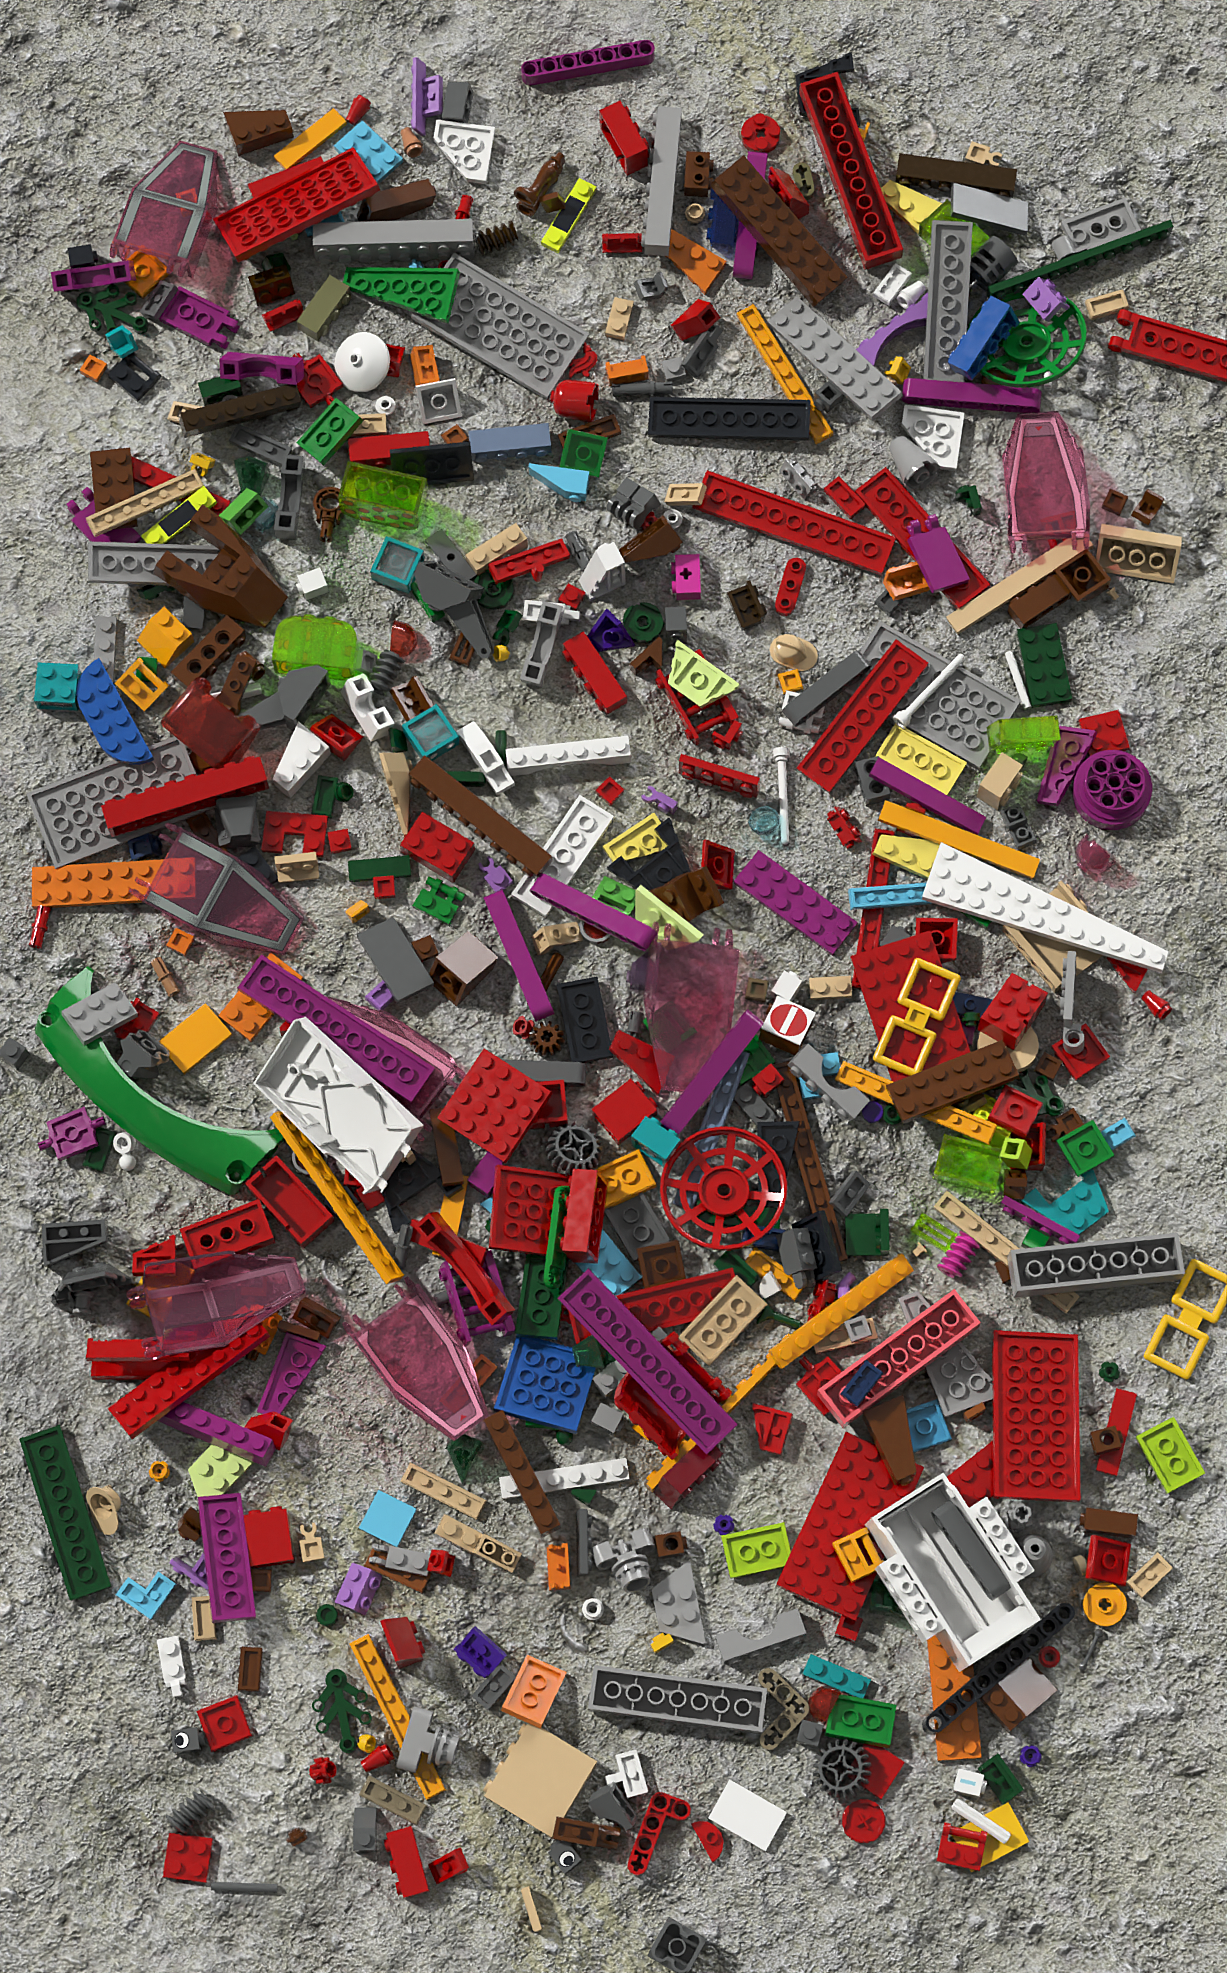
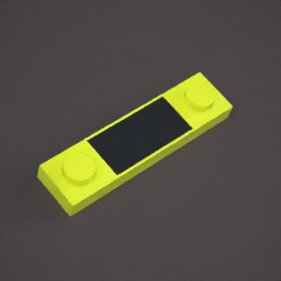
[541,178,597,254]
[141,486,218,544]

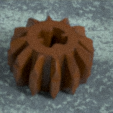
[529,1021,565,1057]

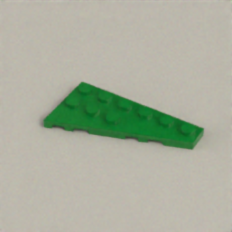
[343,267,460,324]

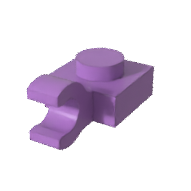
[641,786,678,815]

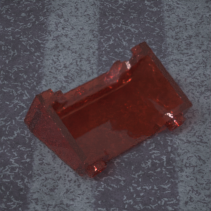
[161,677,262,769]

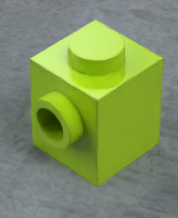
[999,1138,1033,1170]

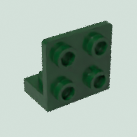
[845,1209,890,1256]

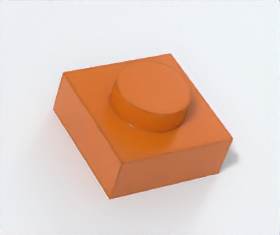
[79,354,108,382]
[166,928,195,956]

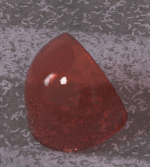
[390,620,418,657]
[808,1686,842,1725]

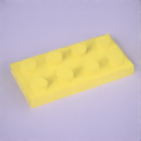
[875,723,967,795]

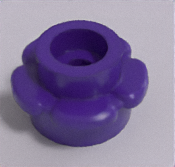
[713,1515,735,1535]
[1020,1745,1041,1767]

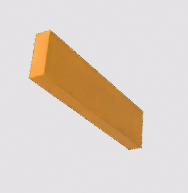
[274,108,347,170]
[432,1175,469,1257]

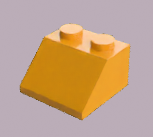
[137,607,195,668]

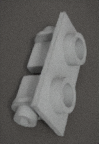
[779,459,818,500]

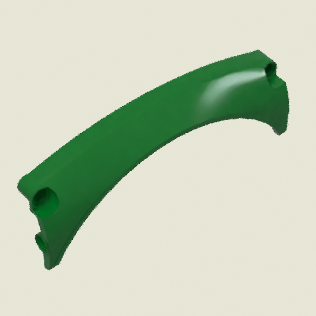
[35,966,285,1195]

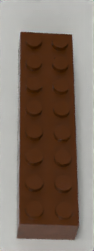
[710,155,848,308]

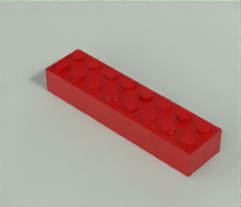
[101,756,269,837]

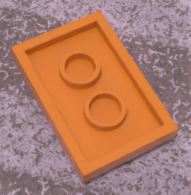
[501,1655,567,1729]

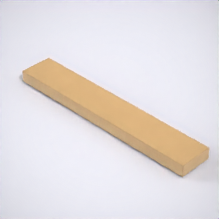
[86,469,204,537]

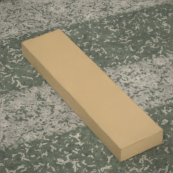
[400,1462,487,1520]

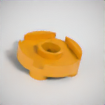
[1083,1582,1127,1627]

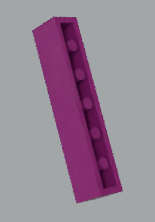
[158,1402,276,1467]

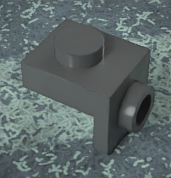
[634,272,668,301]

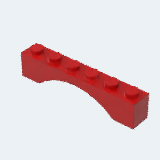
[414,1212,516,1325]

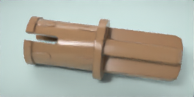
[151,957,180,997]

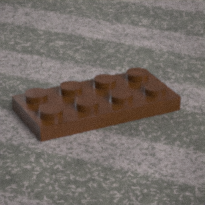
[90,448,138,529]

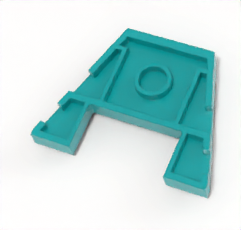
[1020,1169,1109,1235]

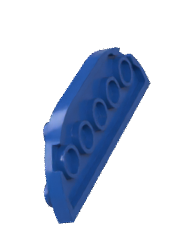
[76,658,154,765]

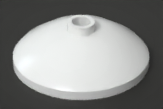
[334,332,390,392]

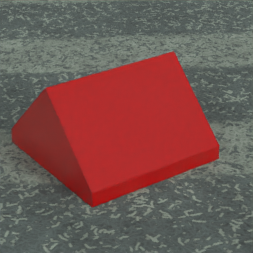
[310,714,364,761]
[701,840,735,890]
[915,918,958,964]
[1010,1122,1046,1171]

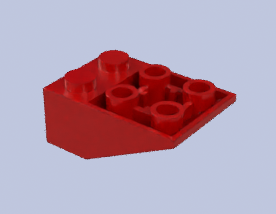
[768,166,809,219]

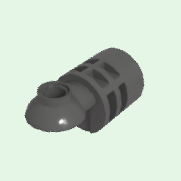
[969,236,1018,291]

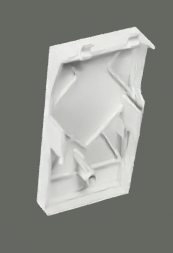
[253,1017,424,1194]

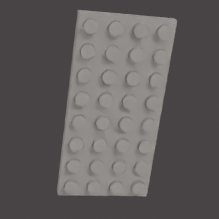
[411,253,589,400]
[843,621,1021,770]
[26,735,210,869]

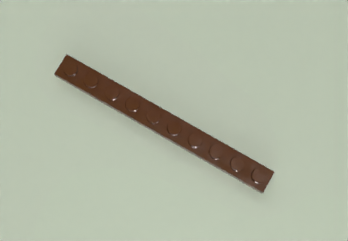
[773,1060,848,1262]

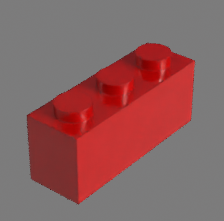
[384,1826,430,1899]

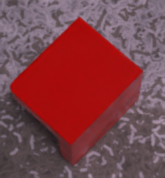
[834,1616,863,1644]

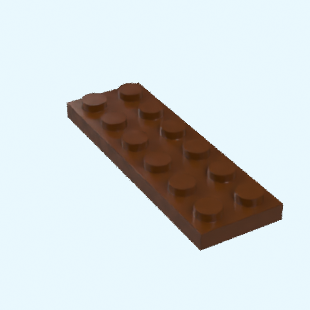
[886,1040,1019,1124]

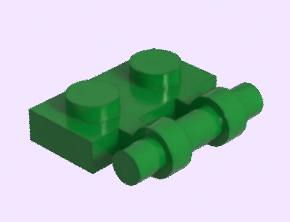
[412,876,466,926]

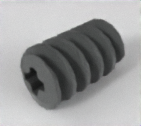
[368,650,405,695]
[165,1788,215,1834]

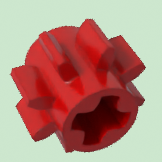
[309,1757,336,1784]

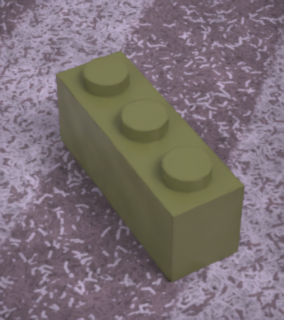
[296,275,351,341]

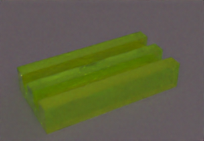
[910,1212,958,1253]

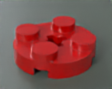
[741,113,780,153]

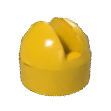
[493,645,510,662]
[357,1734,376,1753]

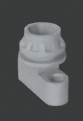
[591,1528,656,1592]
[396,1706,460,1773]

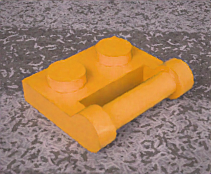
[114,657,169,712]
[832,1527,884,1583]

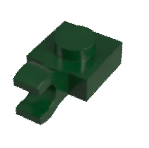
[137,585,175,600]
[492,609,523,646]

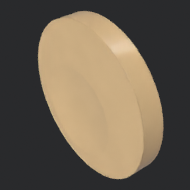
[977,1027,1039,1073]

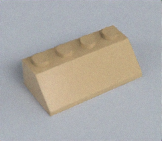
[1095,524,1182,583]

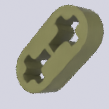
[792,162,814,200]

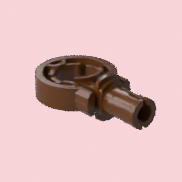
[313,487,348,543]

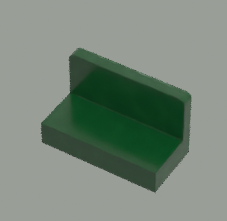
[198,377,243,406]
[713,1250,759,1288]

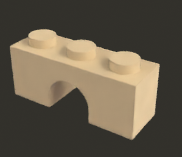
[465,523,528,576]

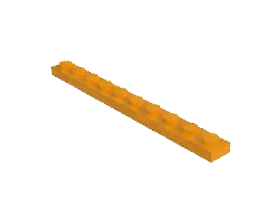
[270,1111,404,1285]
[646,1333,790,1492]

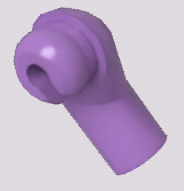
[836,1272,856,1299]

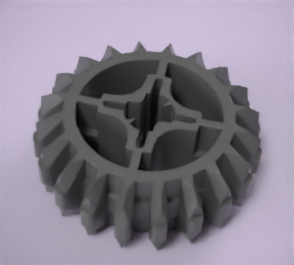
[546,1122,603,1176]
[813,1740,872,1800]

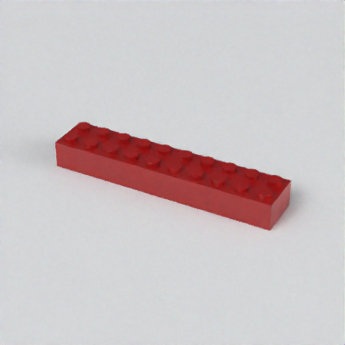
[799,72,903,270]

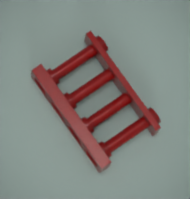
[655,649,739,746]

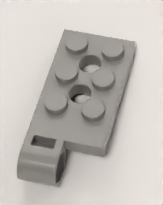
[1051,198,1141,261]
[1060,951,1084,1055]

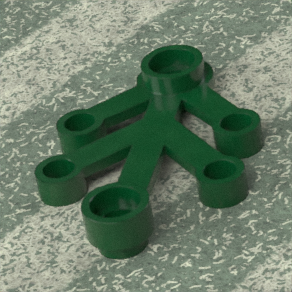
[77,284,149,334]
[993,1069,1064,1116]
[312,1669,372,1754]

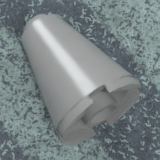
[889,436,940,492]
[1016,1534,1053,1578]

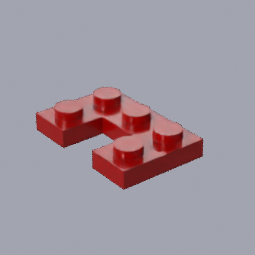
[261,811,328,857]

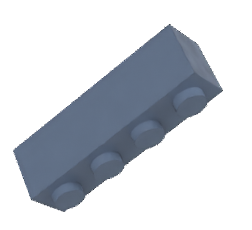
[469,423,552,462]

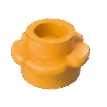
[149,1461,170,1482]

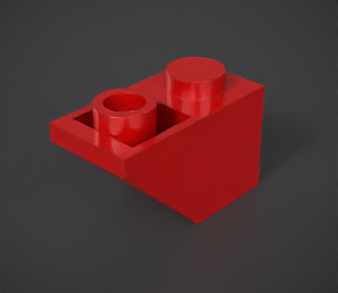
[671,299,721,341]
[245,1411,293,1451]

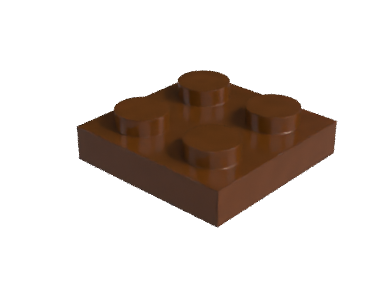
[636,1240,686,1288]

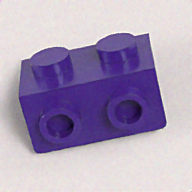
[454,1626,507,1678]

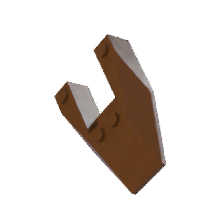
[153,504,288,629]

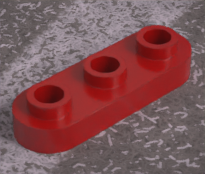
[775,558,806,616]

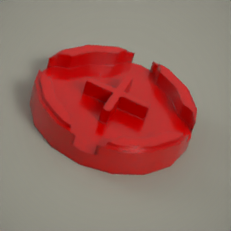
[842,1799,885,1844]

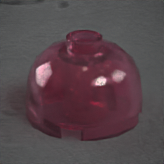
[1075,833,1116,874]

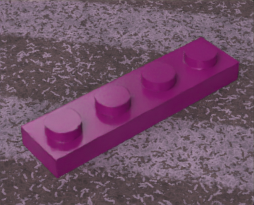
[1000,1196,1080,1245]

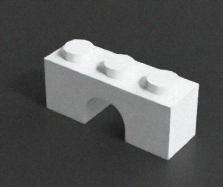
[340,673,395,742]

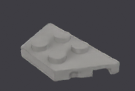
[651,1561,706,1645]

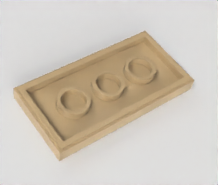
[679,1275,768,1366]

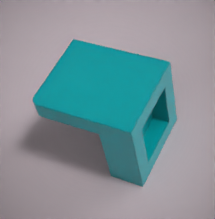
[105,325,138,358]

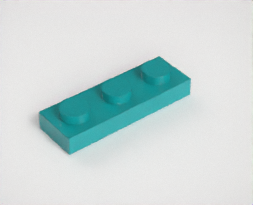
[802,1654,871,1698]

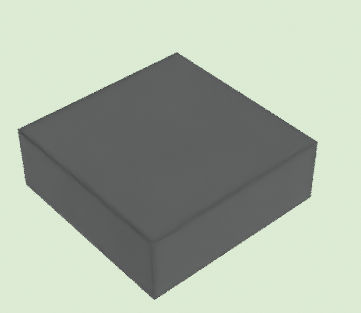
[874,589,903,616]

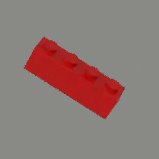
[348,431,430,470]
[562,631,627,715]

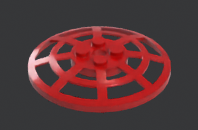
[660,1126,787,1251]

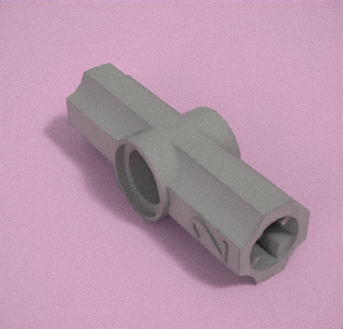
[1007,1503,1032,1532]

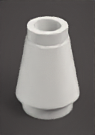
[897,281,926,309]

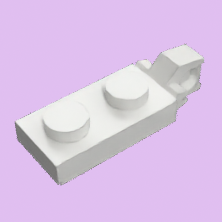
[523,600,581,625]
[157,1636,186,1698]

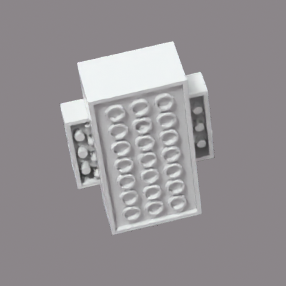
[865,1473,1041,1672]

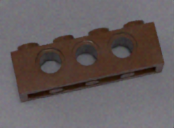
[171,615,246,694]

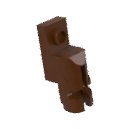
[552,1816,621,1850]

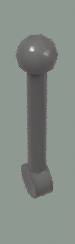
[1079,1629,1103,1671]

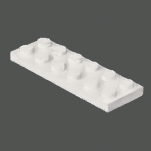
[511,795,614,918]

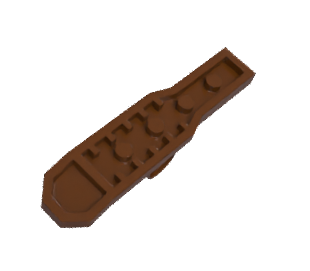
[189,654,258,772]

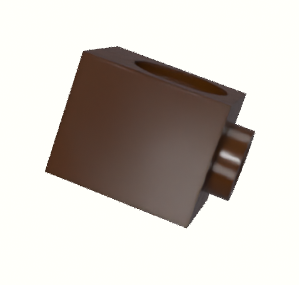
[1089,1426,1124,1456]
[655,1531,688,1560]

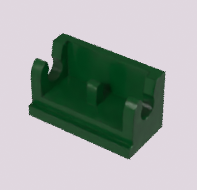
[977,1753,1024,1805]

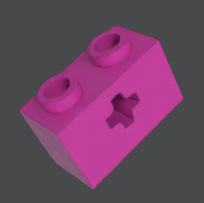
[671,554,701,600]

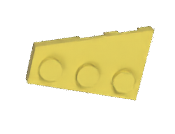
[881,180,947,234]
[602,813,667,862]
[872,835,940,880]

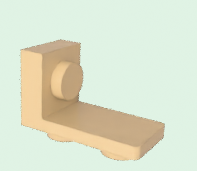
[531,922,583,955]

